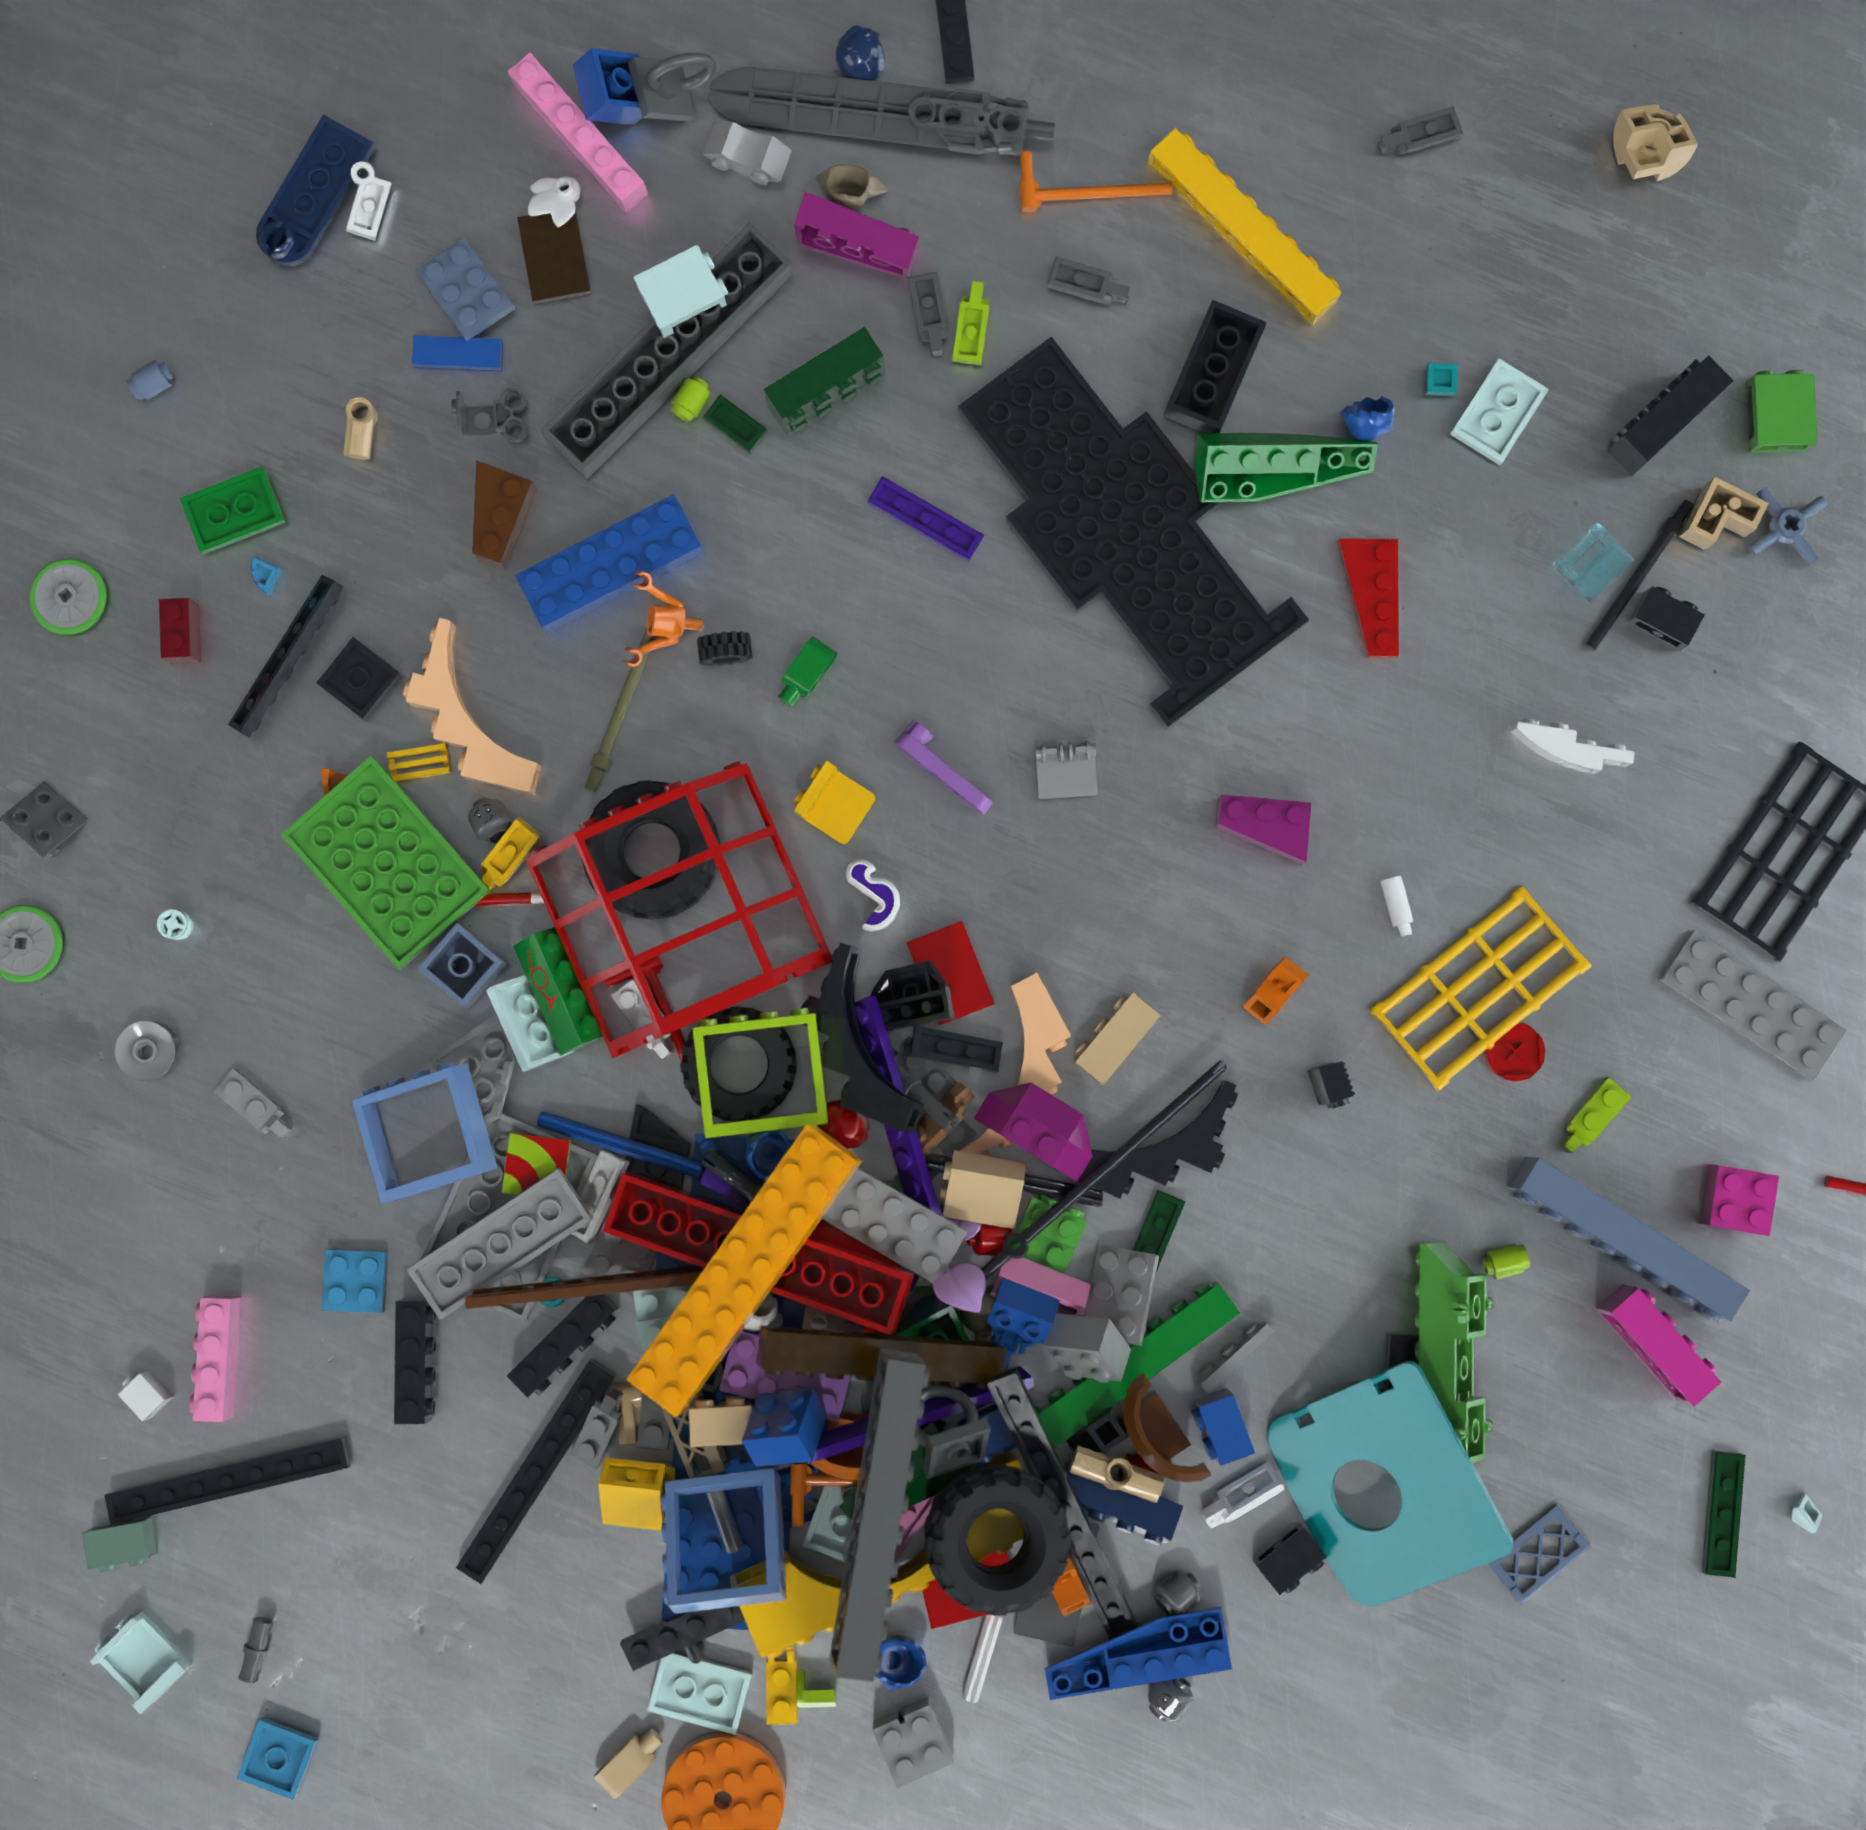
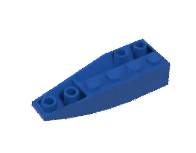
[1045,1607,1232,1700]

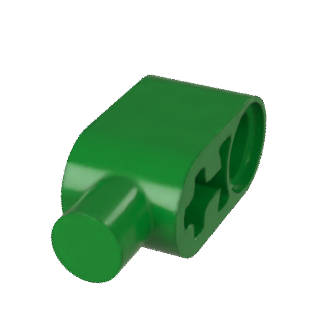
[778,636,838,707]

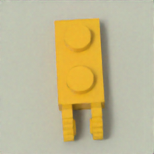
[766,1643,798,1725]

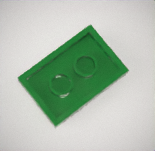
[180,466,286,555]

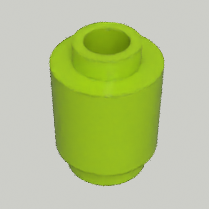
[670,376,711,423]
[1482,1243,1530,1280]

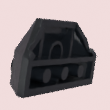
[870,960,954,1032]

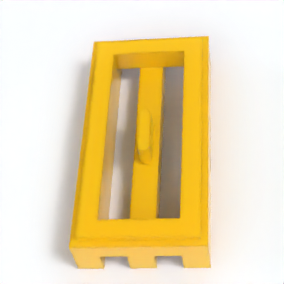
[386,743,451,783]

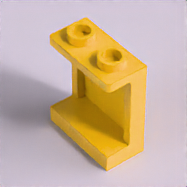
[598,1457,666,1531]

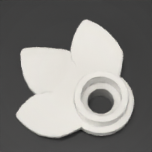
[528,176,580,227]

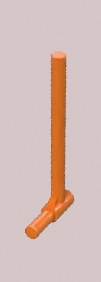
[1019,151,1172,213]
[790,1463,858,1527]

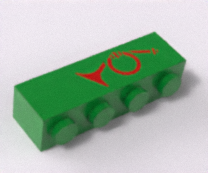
[513,927,603,1056]

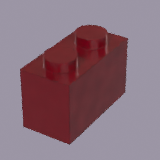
[159,598,201,664]

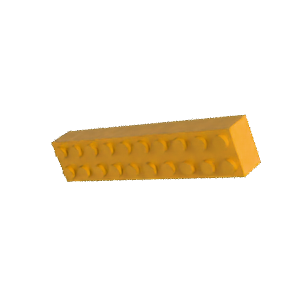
[626,1124,863,1417]

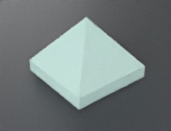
[1792,1492,1823,1534]

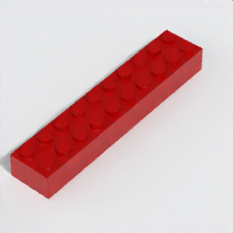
[602,1172,915,1335]

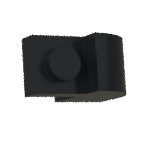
[1066,1406,1129,1454]

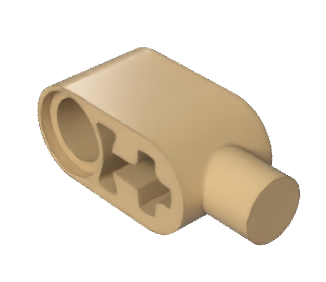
[593,1728,663,1800]

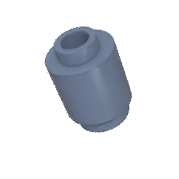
[126,360,174,401]

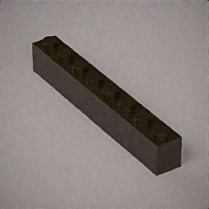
[756,1326,1007,1389]

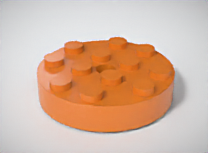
[661,1732,786,1830]

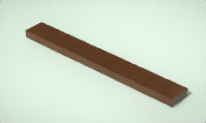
[465,1266,705,1309]

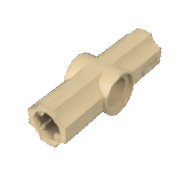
[1069,1446,1165,1503]

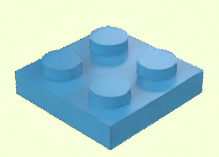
[322,1249,388,1313]
[236,1717,319,1800]

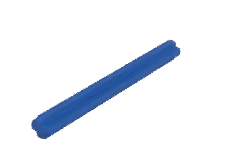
[537,1112,705,1178]

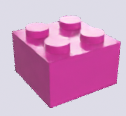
[1699,1164,1779,1236]

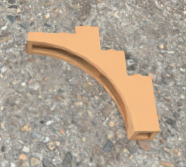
[403,618,542,795]
[961,972,1071,1156]

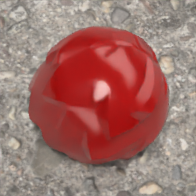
[817,1099,870,1149]

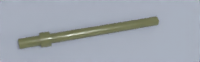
[584,627,656,792]

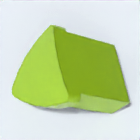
[796,1671,836,1708]

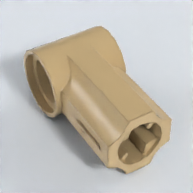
[343,397,378,460]
[610,1382,642,1444]

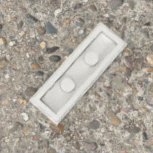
[571,1148,630,1243]

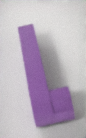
[894,720,993,815]

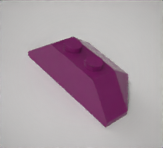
[973,1082,1093,1182]

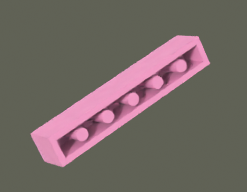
[508,53,648,213]

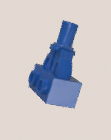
[986,1277,1060,1371]

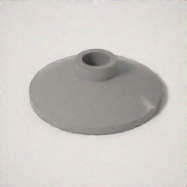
[114,1021,175,1081]

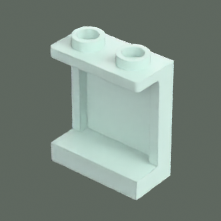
[633,245,728,338]
[90,1611,193,1714]

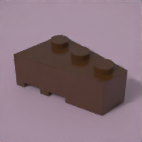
[472,460,537,570]

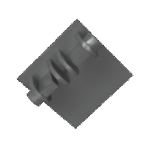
[0,782,88,858]

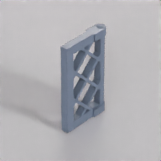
[1488,1504,1591,1605]

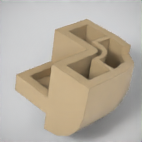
[1613,104,1698,181]

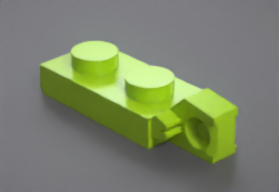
[952,281,990,365]
[1560,1077,1632,1154]

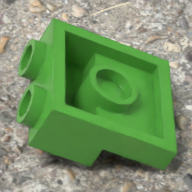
[1012,1195,1088,1273]

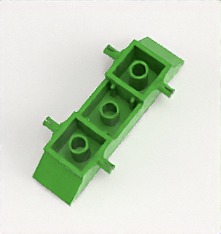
[1415,1242,1494,1463]

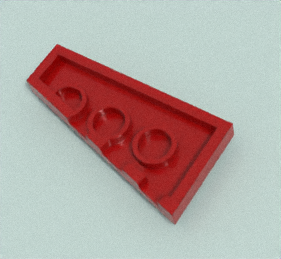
[1337,538,1399,658]

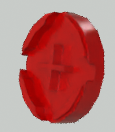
[1484,1022,1546,1082]

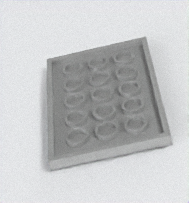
[421,1113,598,1323]

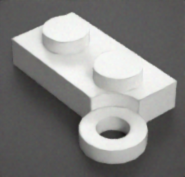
[346,161,391,241]

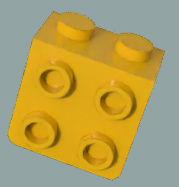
[793,760,876,845]

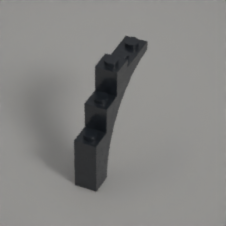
[801,942,924,1133]
[1053,1080,1238,1199]

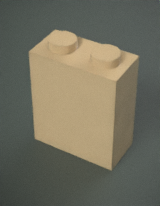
[938,1150,1026,1229]

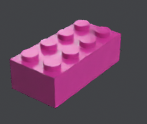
[1596,1284,1722,1407]

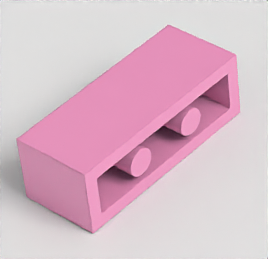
[990,1258,1091,1316]

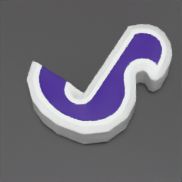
[846,860,900,933]

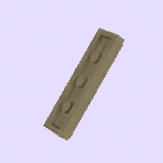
[661,1390,731,1479]

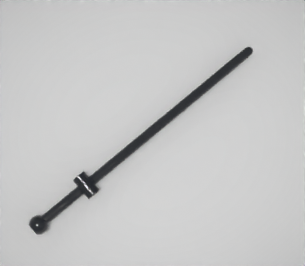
[957,1061,1227,1309]

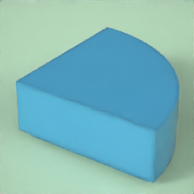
[250,556,282,596]

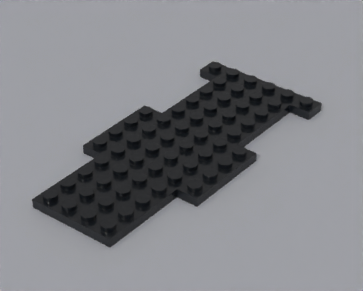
[958,336,1309,728]

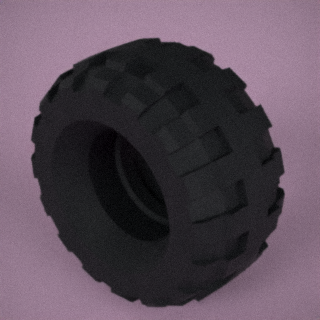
[581,780,720,920]
[924,1464,1071,1616]

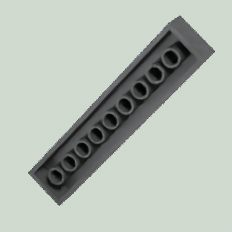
[540,222,794,479]
[829,1348,929,1682]

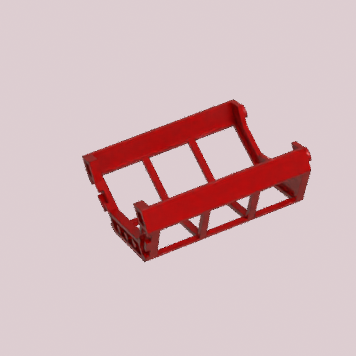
[525,761,832,1058]

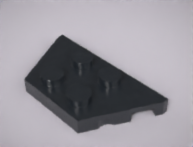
[625,1104,691,1190]

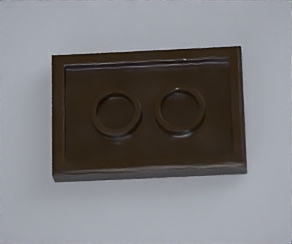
[517,210,591,305]

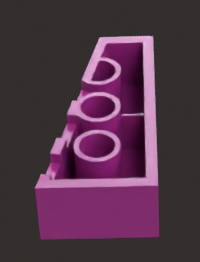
[794,192,919,279]

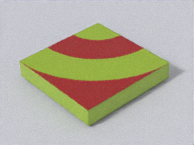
[502,1133,571,1195]

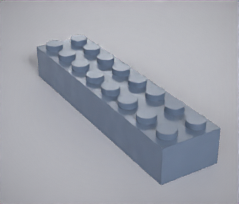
[1507,1157,1750,1322]

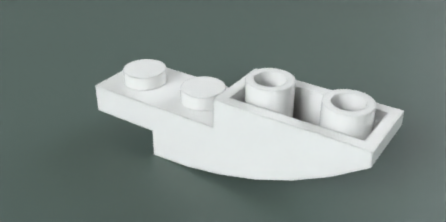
[1510,718,1635,775]

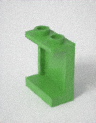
[1746,370,1818,452]

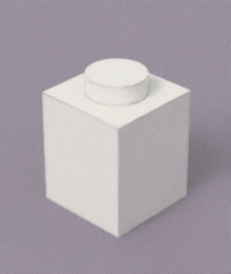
[117,1370,173,1421]

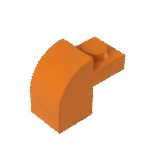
[1242,956,1309,1026]
[1052,1554,1091,1616]

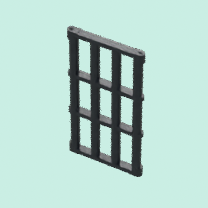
[1691,741,1866,963]

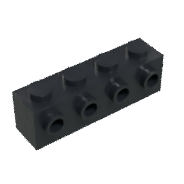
[507,1294,619,1398]
[394,1298,437,1424]

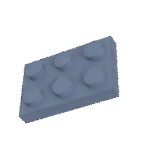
[415,238,515,342]

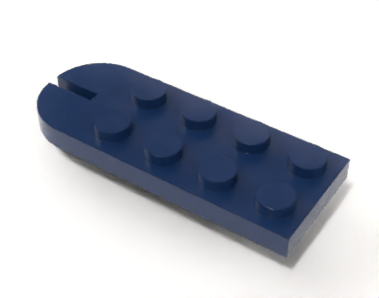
[256,114,376,266]

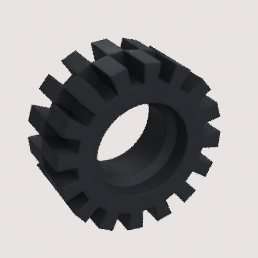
[697,631,753,666]

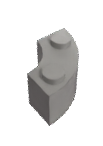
[702,121,792,185]

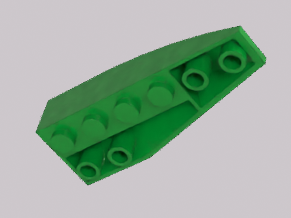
[1195,433,1378,502]

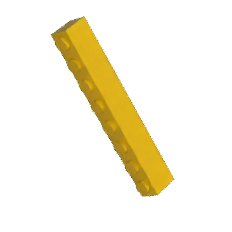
[1148,128,1341,325]

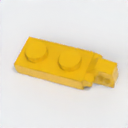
[480,818,543,894]

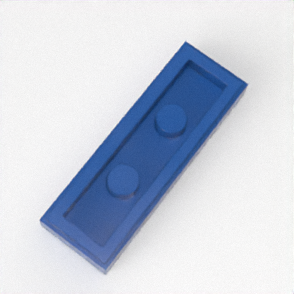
[412,335,503,371]

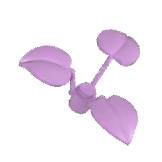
[900,1204,986,1313]

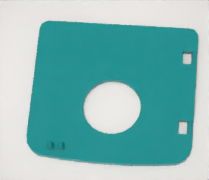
[1268,1361,1514,1607]

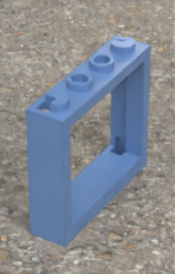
[352,1061,498,1205]
[661,1468,786,1614]

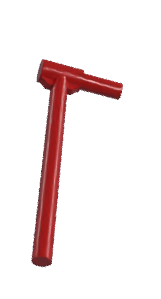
[604,956,686,1063]

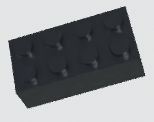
[1163,299,1267,433]
[1608,355,1734,476]

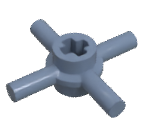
[1748,487,1827,565]

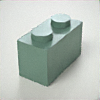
[82,1517,157,1572]

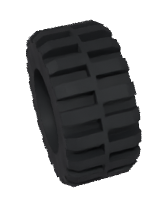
[680,1006,797,1121]

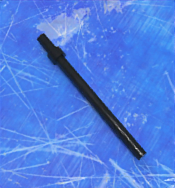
[1585,500,1694,651]

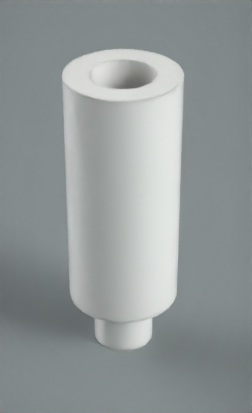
[1380,876,1414,937]

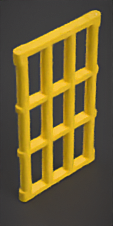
[1369,885,1591,1091]

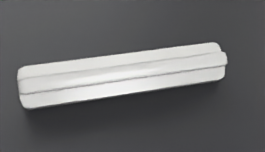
[962,1614,1002,1703]

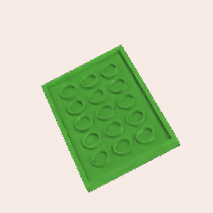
[281,756,491,970]

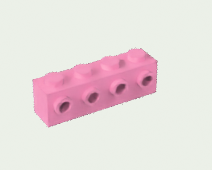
[189,1295,241,1422]

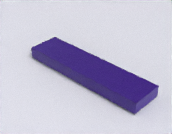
[867,476,984,562]

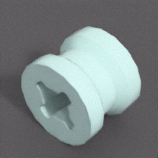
[157,909,193,940]

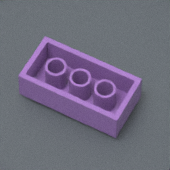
[719,1330,852,1422]

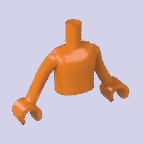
[623,570,703,667]

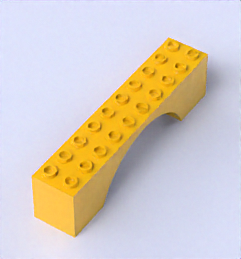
[729,1451,1024,1659]

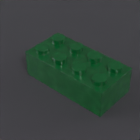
[763,326,885,434]

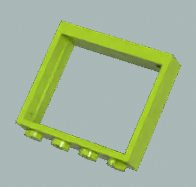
[693,1008,828,1138]

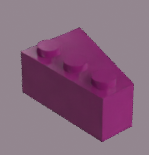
[1215,794,1311,866]

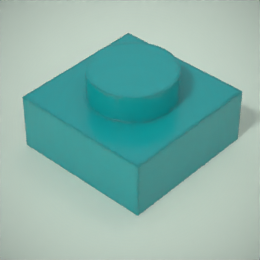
[1426,363,1458,396]

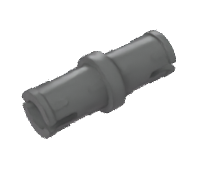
[238,1617,273,1683]

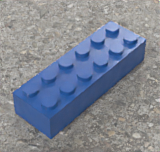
[515,494,704,634]

